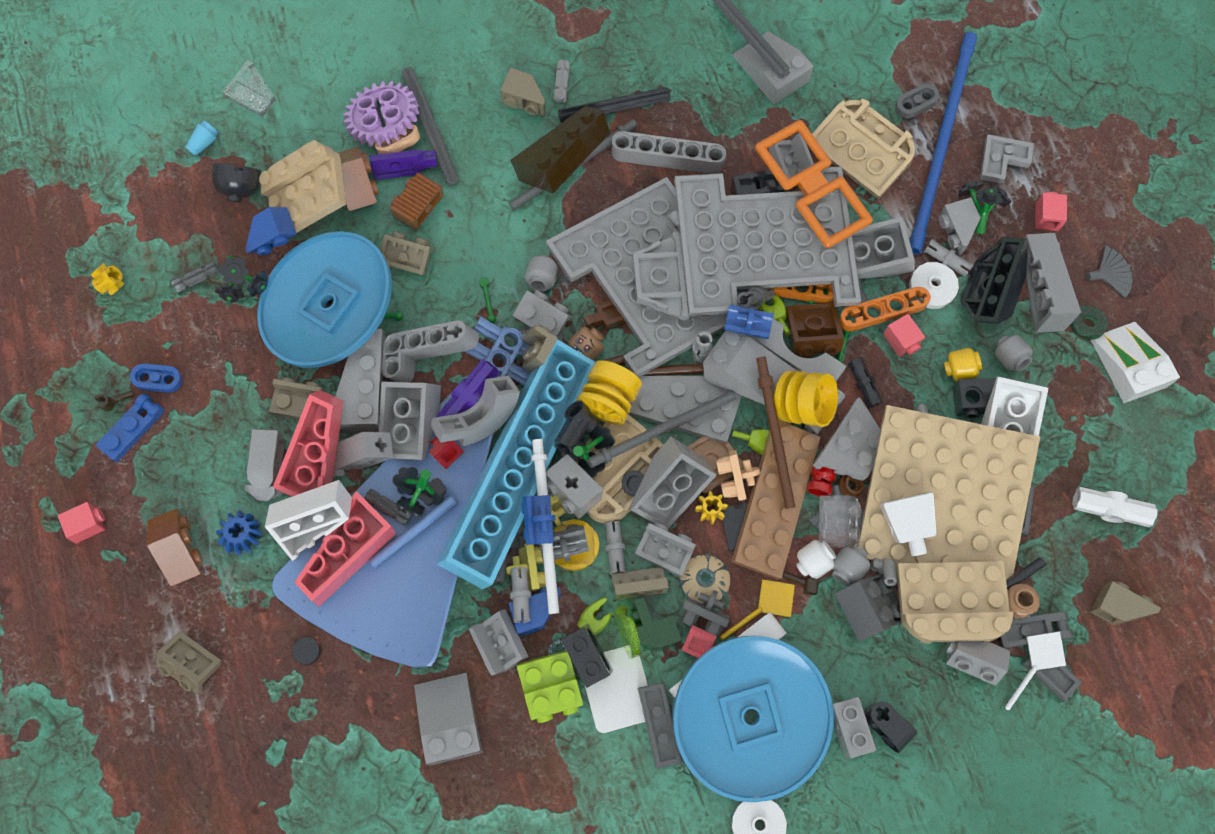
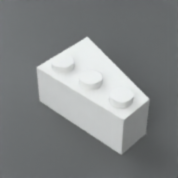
[265,480,352,561]

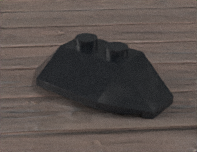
[961,237,1027,324]

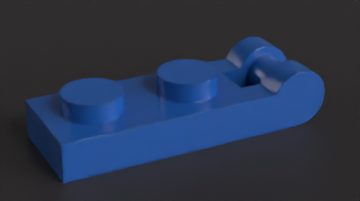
[95,393,164,463]

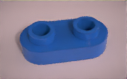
[130,364,183,393]

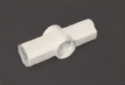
[1072,487,1157,527]

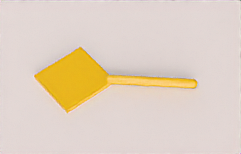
[720,579,795,640]

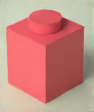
[1035,192,1067,231]
[883,314,925,358]
[57,502,105,544]

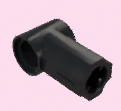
[554,401,598,455]

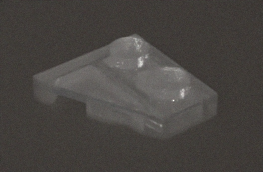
[223,59,276,118]

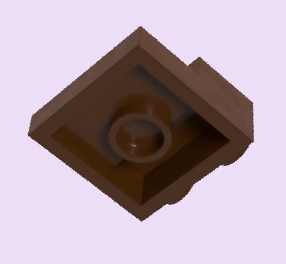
[786,303,844,358]

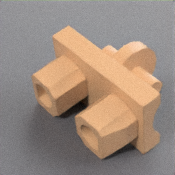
[716,450,760,501]

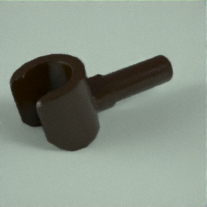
[95,391,134,411]
[783,572,818,595]

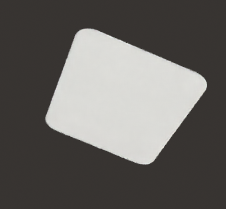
[585,645,648,733]

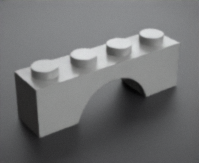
[748,319,846,383]

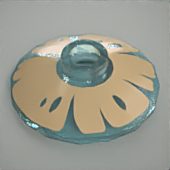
[679,554,731,605]

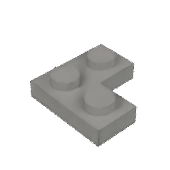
[979,134,1034,184]

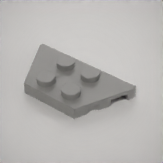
[632,231,689,321]
[812,397,880,481]

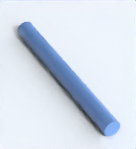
[369,496,457,568]

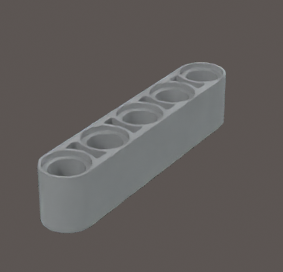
[612,131,726,174]

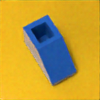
[245,207,296,256]
[509,587,561,637]

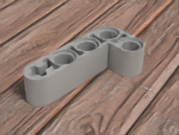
[382,321,479,383]

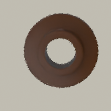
[839,475,864,498]

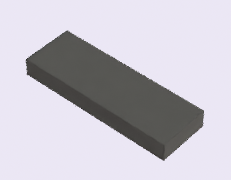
[637,682,683,769]

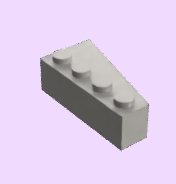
[1024,233,1081,333]
[335,329,386,433]

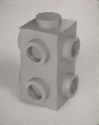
[945,641,1010,686]

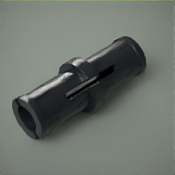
[848,357,883,408]

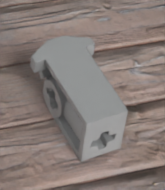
[245,429,285,501]
[334,432,393,477]

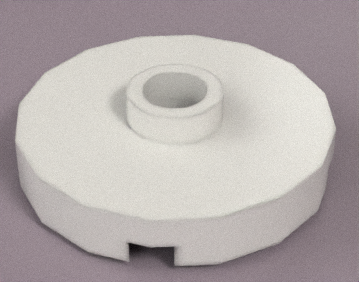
[909,262,959,309]
[731,796,787,834]

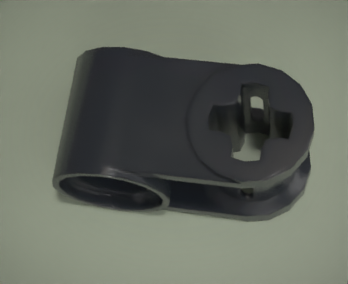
[864,702,917,753]

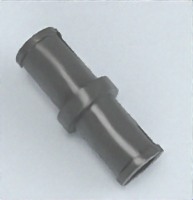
[737,287,774,308]

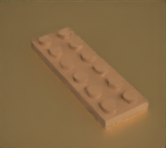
[731,420,821,580]

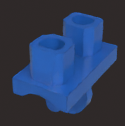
[724,305,774,339]
[521,495,556,545]

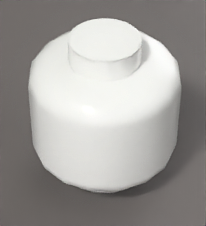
[796,540,836,579]

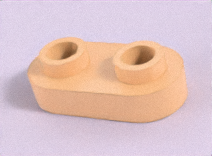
[375,124,420,155]

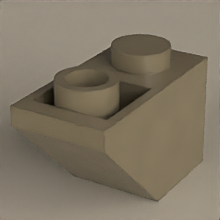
[500,68,546,117]
[1090,581,1161,626]

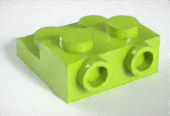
[516,650,583,723]

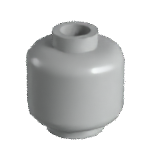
[524,255,558,292]
[995,335,1033,372]
[832,546,870,586]

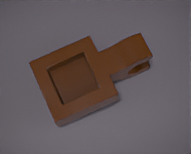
[581,301,626,330]

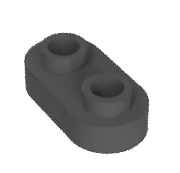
[895,84,939,118]

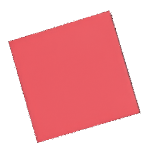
[682,625,717,658]

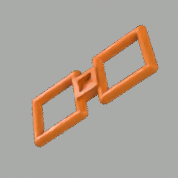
[755,120,873,248]

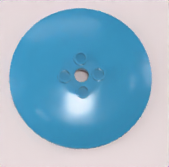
[257,231,392,368]
[672,636,834,802]

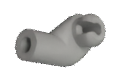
[870,558,897,586]

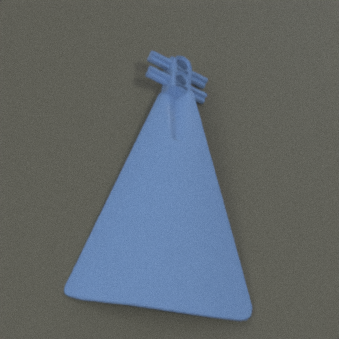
[272,317,530,668]

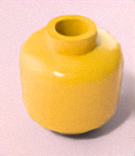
[944,348,983,382]

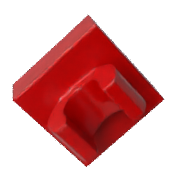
[429,436,464,469]

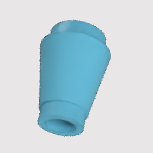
[185,120,219,156]

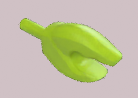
[758,295,790,335]
[732,429,769,455]
[577,597,612,635]

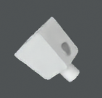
[879,493,936,556]

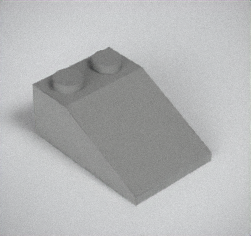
[733,32,814,105]
[852,216,915,279]
[703,330,794,405]
[379,382,441,460]
[630,437,717,528]
[414,673,483,766]

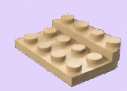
[806,99,915,200]
[259,140,346,233]
[567,414,663,524]
[896,561,1013,644]

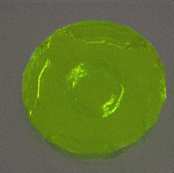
[614,605,641,659]

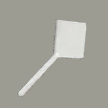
[1005,632,1066,710]

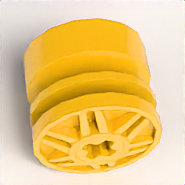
[576,360,642,425]
[774,370,838,427]

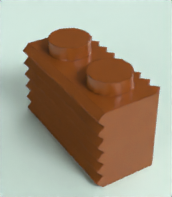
[391,172,444,231]

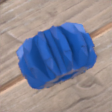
[216,510,262,556]

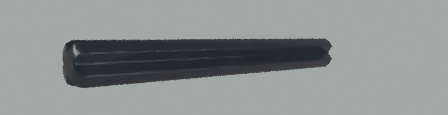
[558,87,670,123]

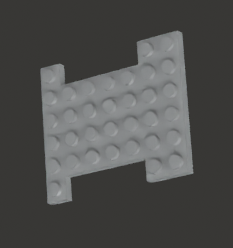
[674,167,861,316]
[546,177,759,377]

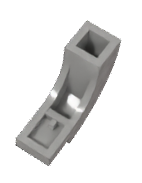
[431,376,520,446]

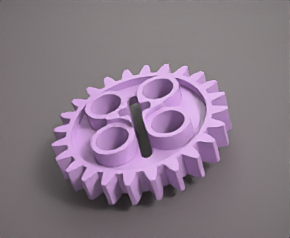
[343,81,419,147]

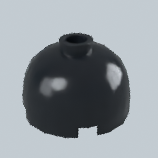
[212,164,261,202]

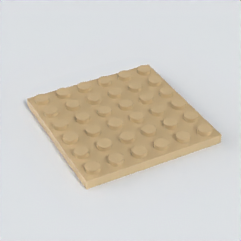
[857,405,1040,580]

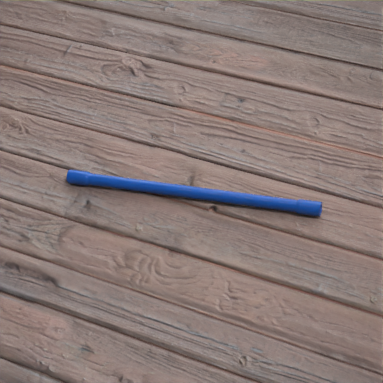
[910,32,977,255]

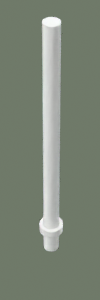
[531,439,559,614]

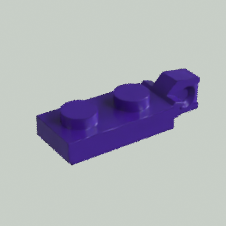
[369,150,437,180]

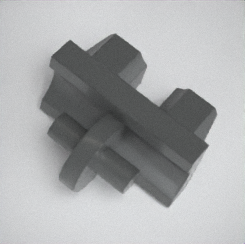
[539,524,589,562]
[681,590,730,638]

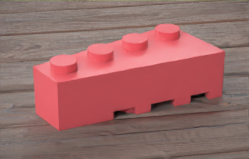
[273,390,344,497]
[294,491,396,607]

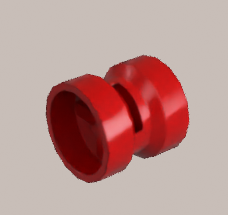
[806,466,836,498]

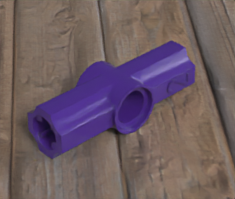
[435,359,500,418]

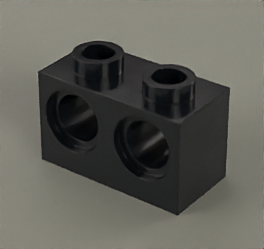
[730,170,785,195]
[952,378,1008,418]
[561,624,613,688]

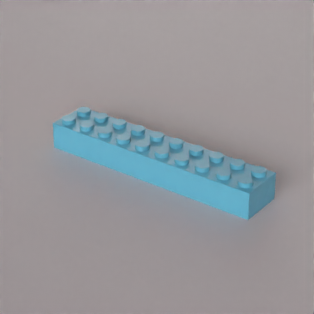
[436,339,594,589]

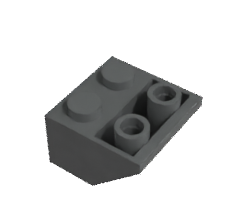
[835,574,902,642]

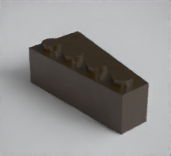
[510,106,610,193]

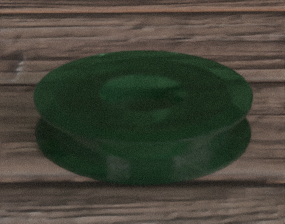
[1069,305,1108,340]

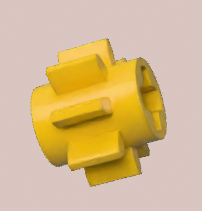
[91,263,124,295]
[695,491,728,525]

